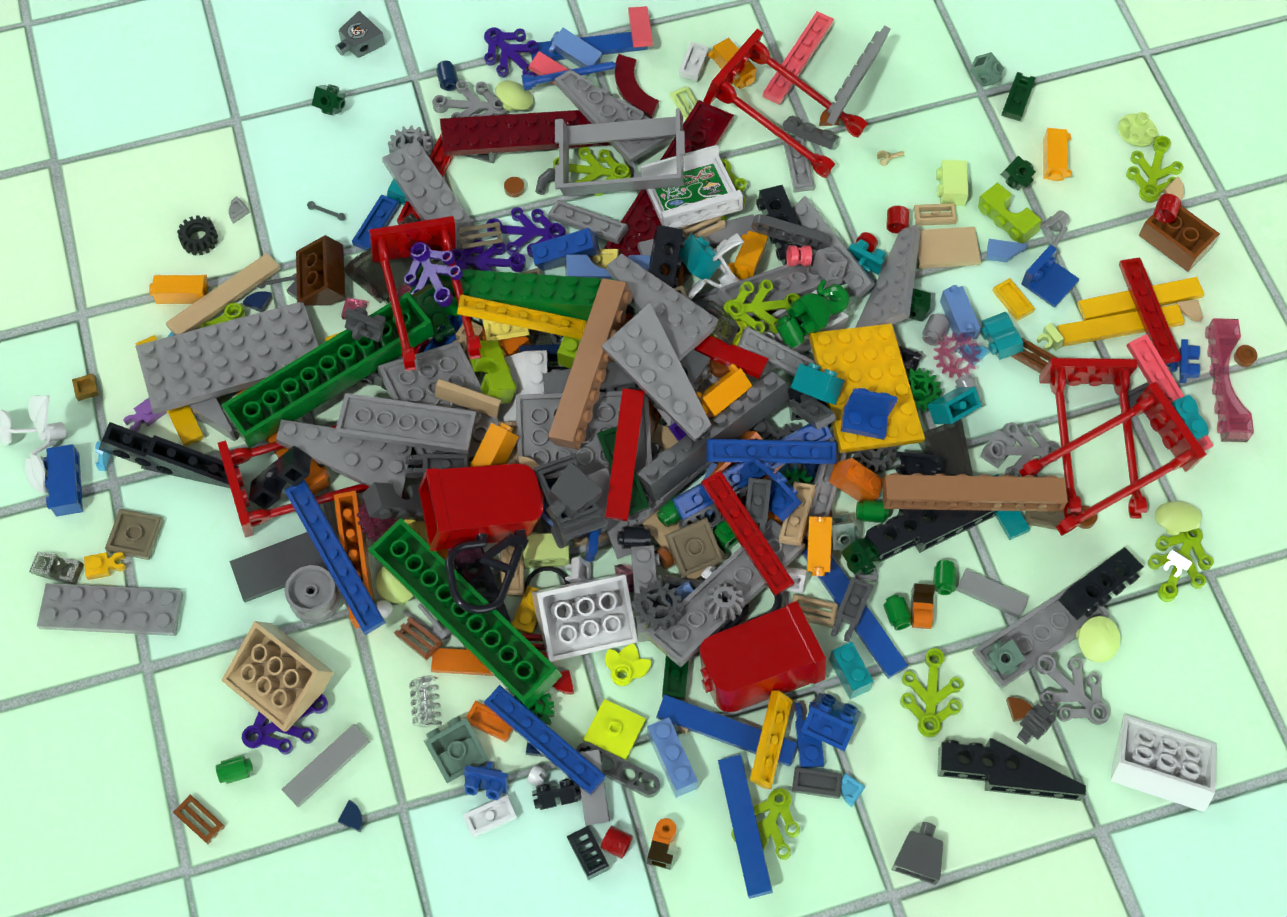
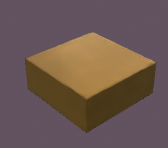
[72,373,99,401]

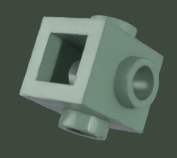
[970,52,1004,87]
[831,514,859,551]
[986,639,1026,675]

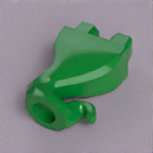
[786,279,850,336]

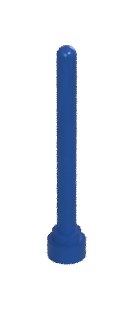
[521,61,616,91]

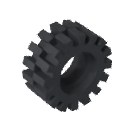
[177,215,218,256]

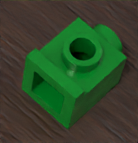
[713,521,739,553]

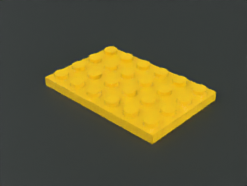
[809,324,925,453]

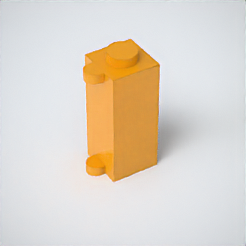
[708,37,757,90]
[1043,128,1072,181]
[728,230,768,280]
[149,275,209,304]
[696,364,752,418]
[469,423,519,467]
[807,516,832,576]

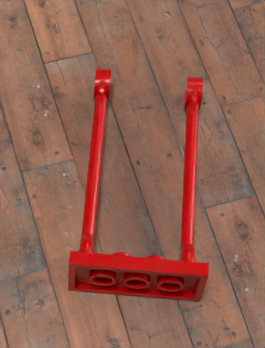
[703,28,867,178]
[369,216,481,371]
[1039,358,1147,519]
[1019,381,1207,536]
[217,425,369,538]

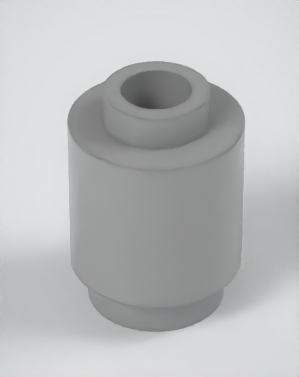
[922,313,950,346]

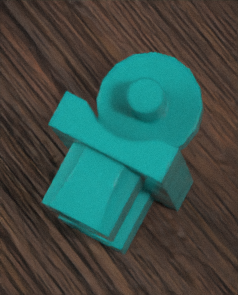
[848,239,886,276]

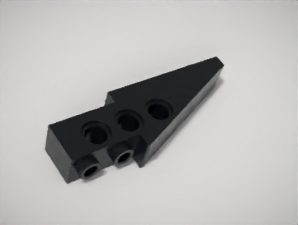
[99,422,239,488]
[864,509,998,562]
[937,738,1086,801]

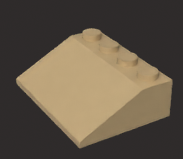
[221,621,334,732]

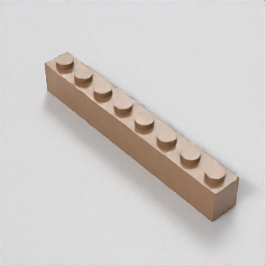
[548,278,633,450]
[882,473,1068,512]

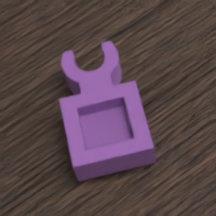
[123,398,166,432]

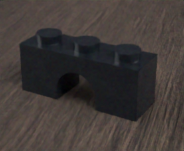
[248,446,312,509]

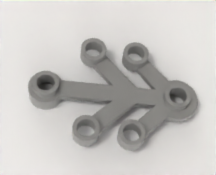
[432,80,508,118]
[985,422,1060,477]
[1035,654,1110,725]

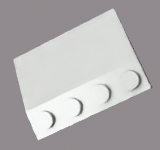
[497,350,548,422]
[532,573,638,662]
[1110,714,1217,812]

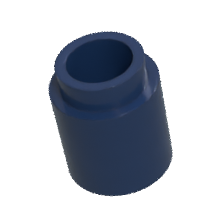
[436,60,459,91]

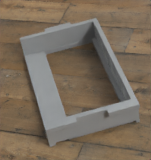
[555,108,685,196]

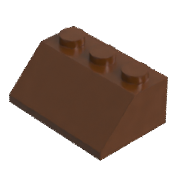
[296,235,345,306]

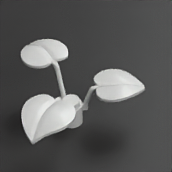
[686,233,744,300]
[0,395,66,493]

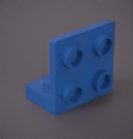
[1021,244,1079,307]
[841,388,897,440]
[754,459,802,522]
[801,693,862,752]

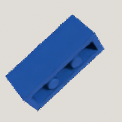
[531,228,601,271]
[44,444,83,517]

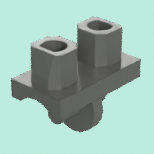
[345,307,385,342]

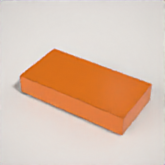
[466,701,513,743]

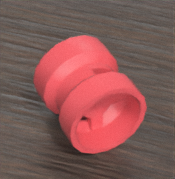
[786,245,812,266]

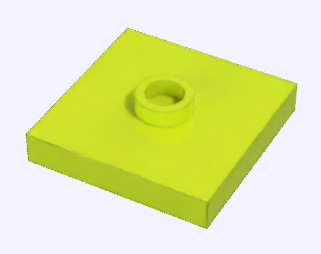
[583,699,646,760]

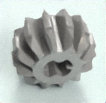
[705,581,745,623]

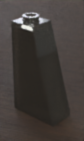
[918,419,973,476]

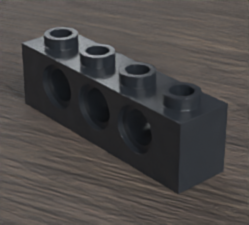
[756,184,802,265]
[648,225,685,288]
[1058,547,1144,620]
[453,548,512,624]

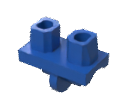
[1165,339,1200,383]
[464,761,508,800]

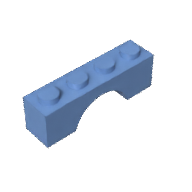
[565,255,650,279]

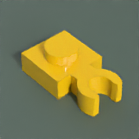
[84,552,126,580]

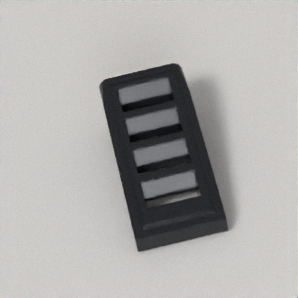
[566,826,610,880]

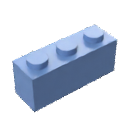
[647,717,698,798]

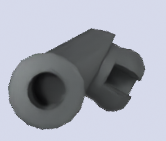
[535,168,555,195]

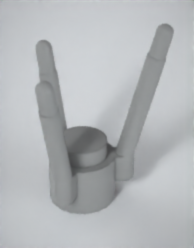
[1040,210,1070,248]
[403,603,452,642]

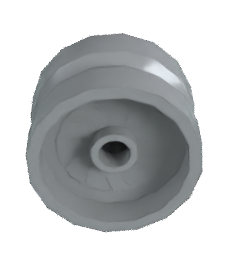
[284,565,340,623]

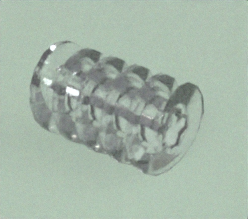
[409,675,442,728]

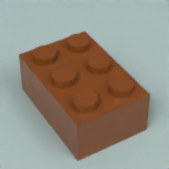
[1138,206,1220,272]

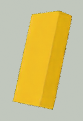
[992,278,1035,321]

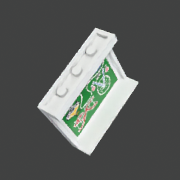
[641,145,743,228]

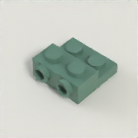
[423,716,489,783]

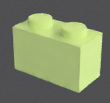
[936,160,968,206]
[523,532,570,568]

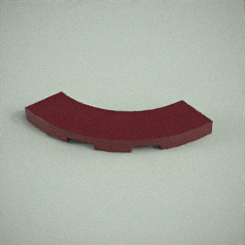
[614,54,659,119]

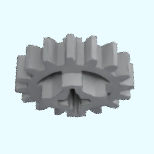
[388,125,432,157]

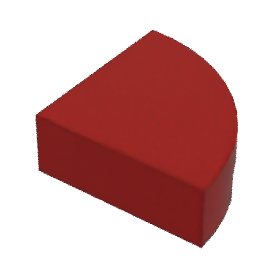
[552,670,574,695]

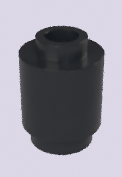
[617,526,651,549]

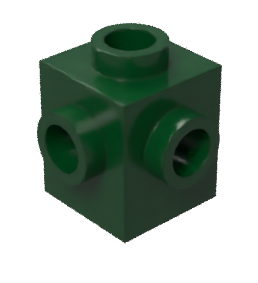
[311,84,346,115]
[1000,155,1036,191]
[909,288,931,322]
[841,539,882,576]

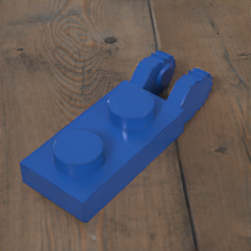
[795,702,824,768]

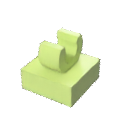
[1037,323,1064,351]

